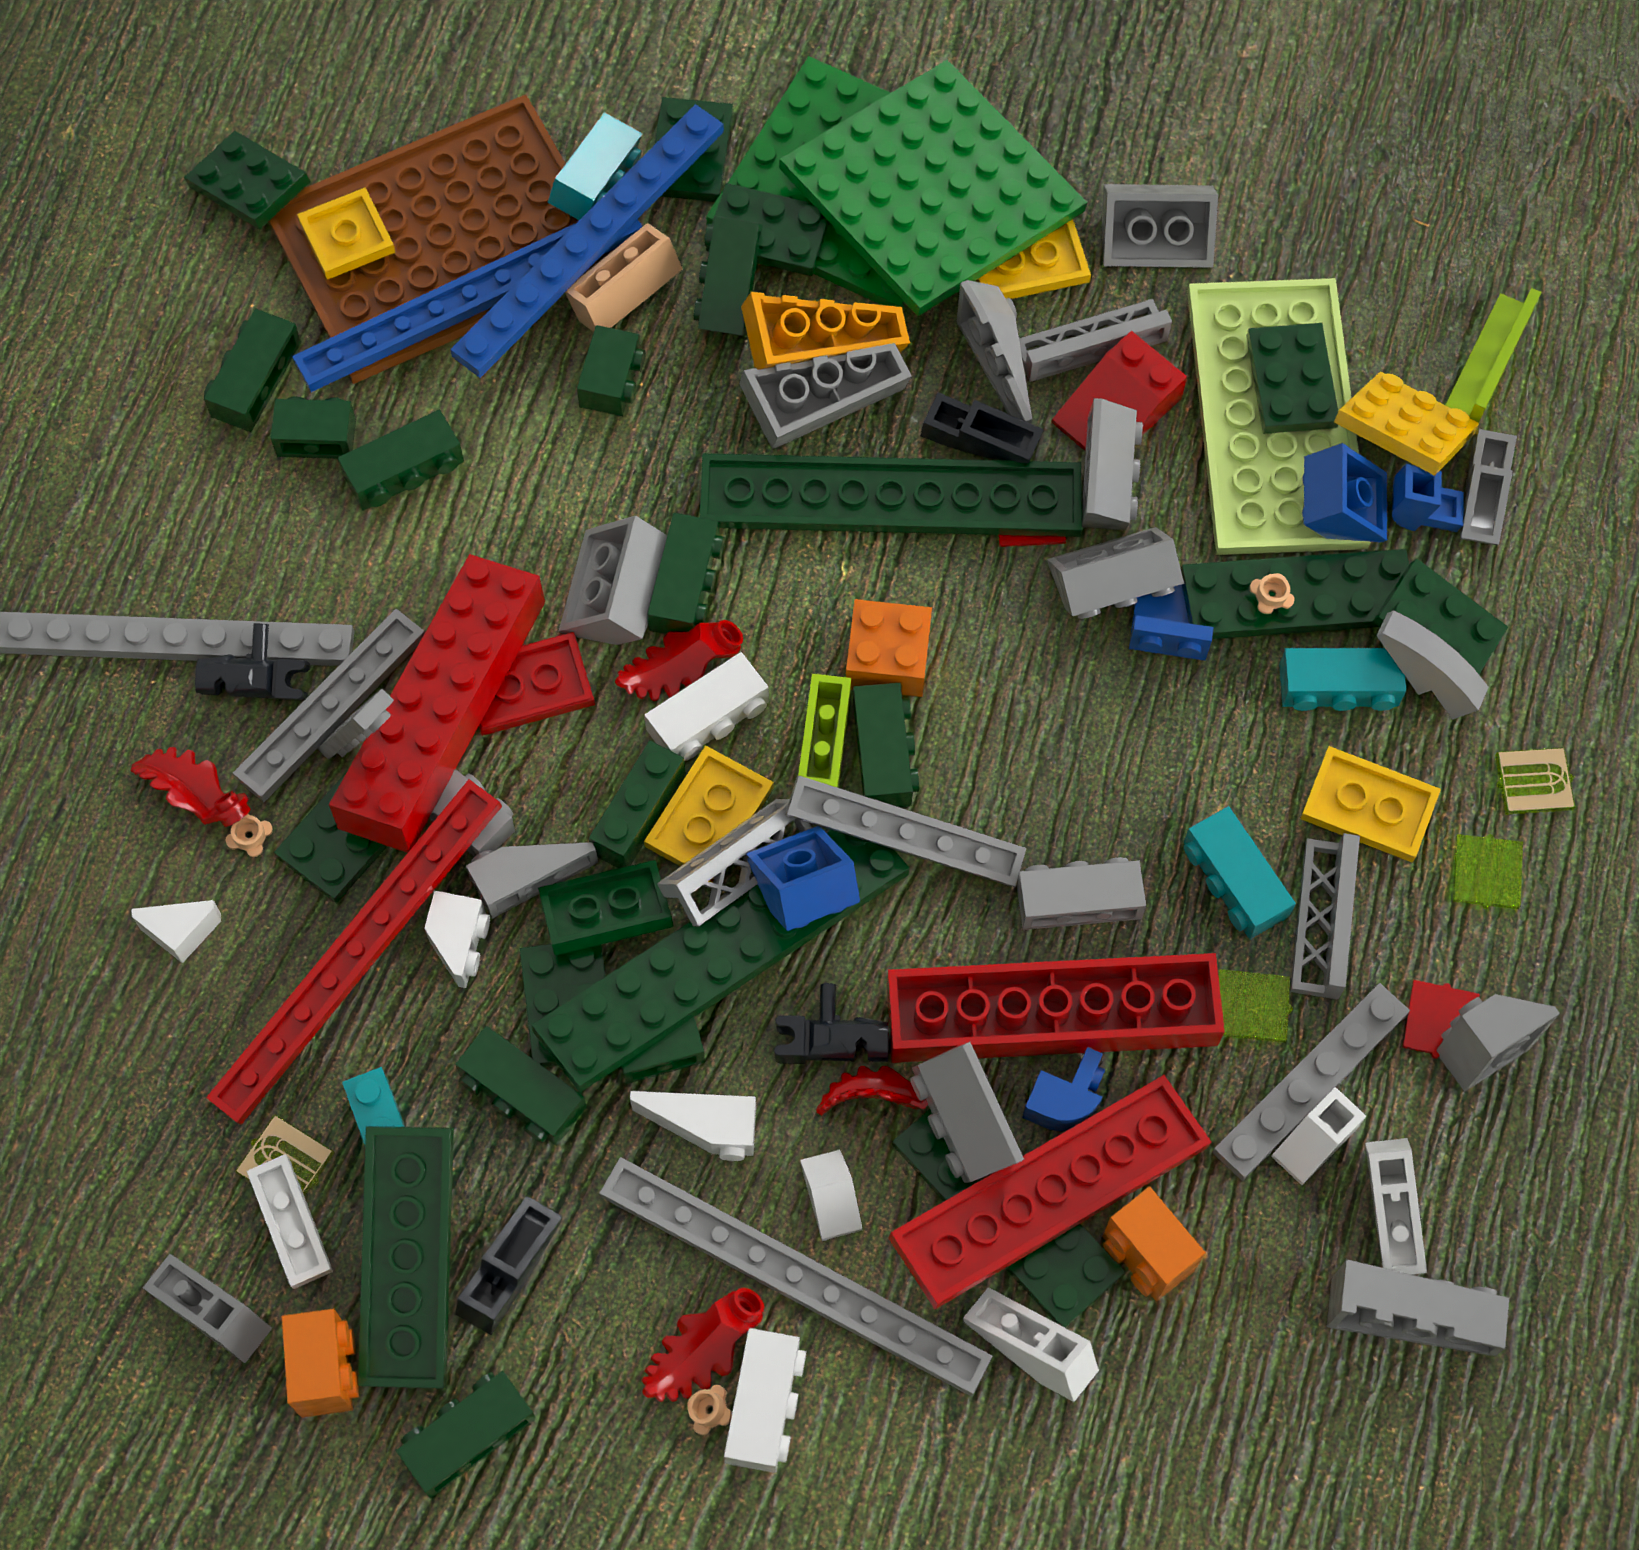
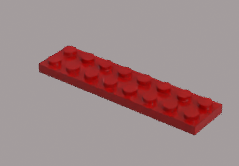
[888,1075,1212,1309]

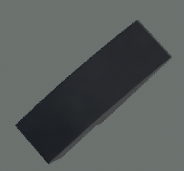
[920,392,1044,463]
[455,1196,562,1335]

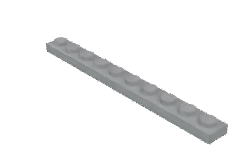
[0,612,355,666]
[600,1157,993,1397]

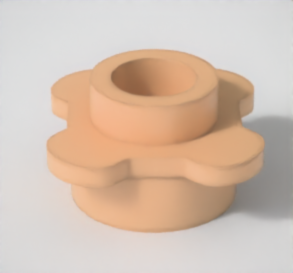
[1250,573,1294,614]
[226,814,273,857]
[688,1385,732,1435]

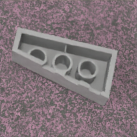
[739,343,912,449]
[1327,1260,1509,1356]

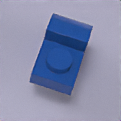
[1392,464,1464,532]
[1022,1047,1105,1131]

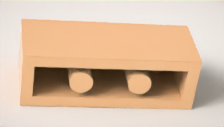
[565,223,683,332]

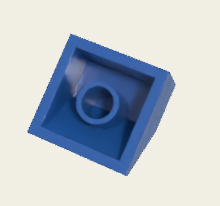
[1302,443,1387,542]
[746,826,860,931]

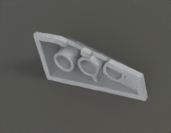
[957,280,1032,424]

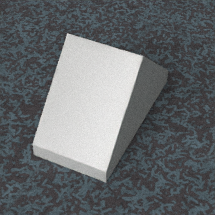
[132,900,221,963]
[800,1150,862,1241]

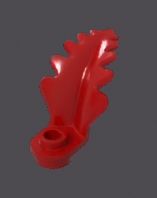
[615,620,743,701]
[130,747,251,827]
[816,1066,928,1116]
[641,1288,764,1402]

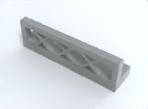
[1019,299,1172,382]
[657,799,812,926]
[1290,833,1360,999]

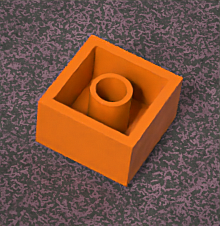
[846,599,932,697]
[1102,1186,1206,1302]
[282,1309,359,1418]

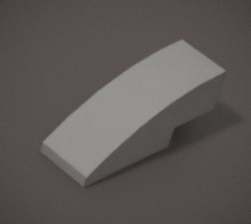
[1460,429,1517,546]
[1376,611,1489,719]

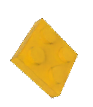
[297,187,396,280]

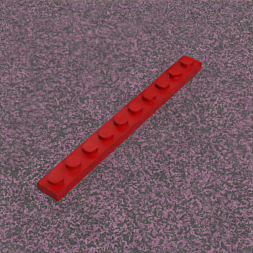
[206,779,502,1125]

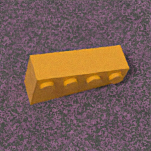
[741,292,910,370]

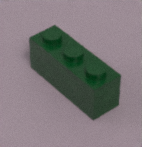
[693,216,763,336]
[204,308,301,432]
[337,409,464,511]
[647,512,725,634]
[853,683,919,807]
[589,740,686,868]
[455,1025,587,1146]
[396,1370,536,1499]

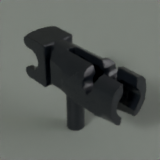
[195,623,310,701]
[774,983,889,1064]

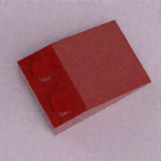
[1051,330,1187,451]

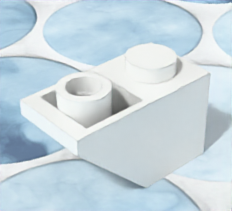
[424,891,490,988]
[1271,1087,1366,1185]

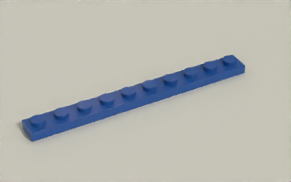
[450,104,724,378]
[292,219,642,392]

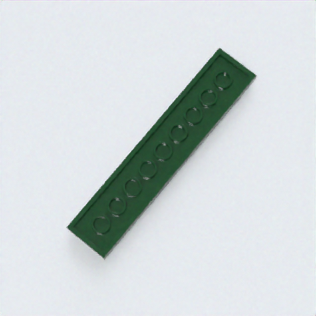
[700,453,1082,537]
[532,830,910,1093]

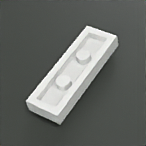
[247,1154,333,1289]

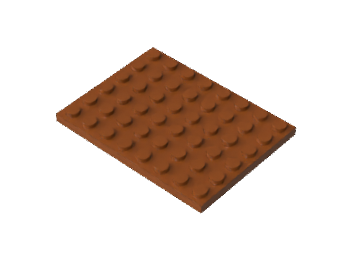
[268,94,615,384]

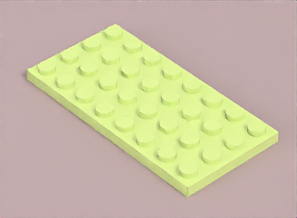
[1187,278,1371,555]

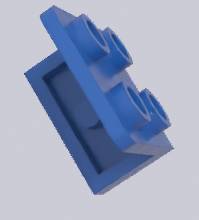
[1129,584,1214,661]

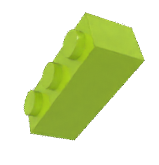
[798,674,851,788]

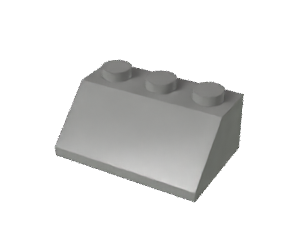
[1102,184,1218,267]
[1082,398,1143,530]
[559,516,667,645]
[1047,527,1184,619]
[1436,994,1560,1092]
[910,1042,1024,1183]

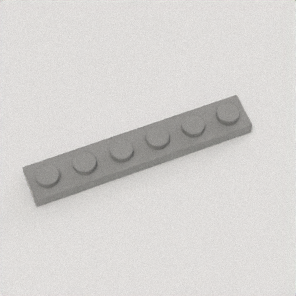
[233,609,425,802]
[317,689,394,760]
[785,776,1026,887]
[1212,983,1410,1182]

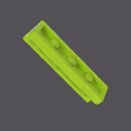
[1446,288,1542,423]

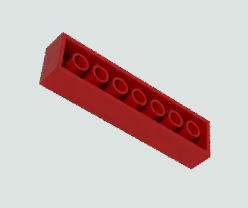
[329,554,545,853]
[887,953,1225,1063]

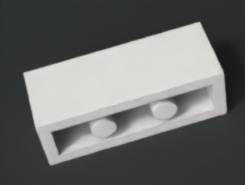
[644,652,769,761]
[724,1328,806,1473]

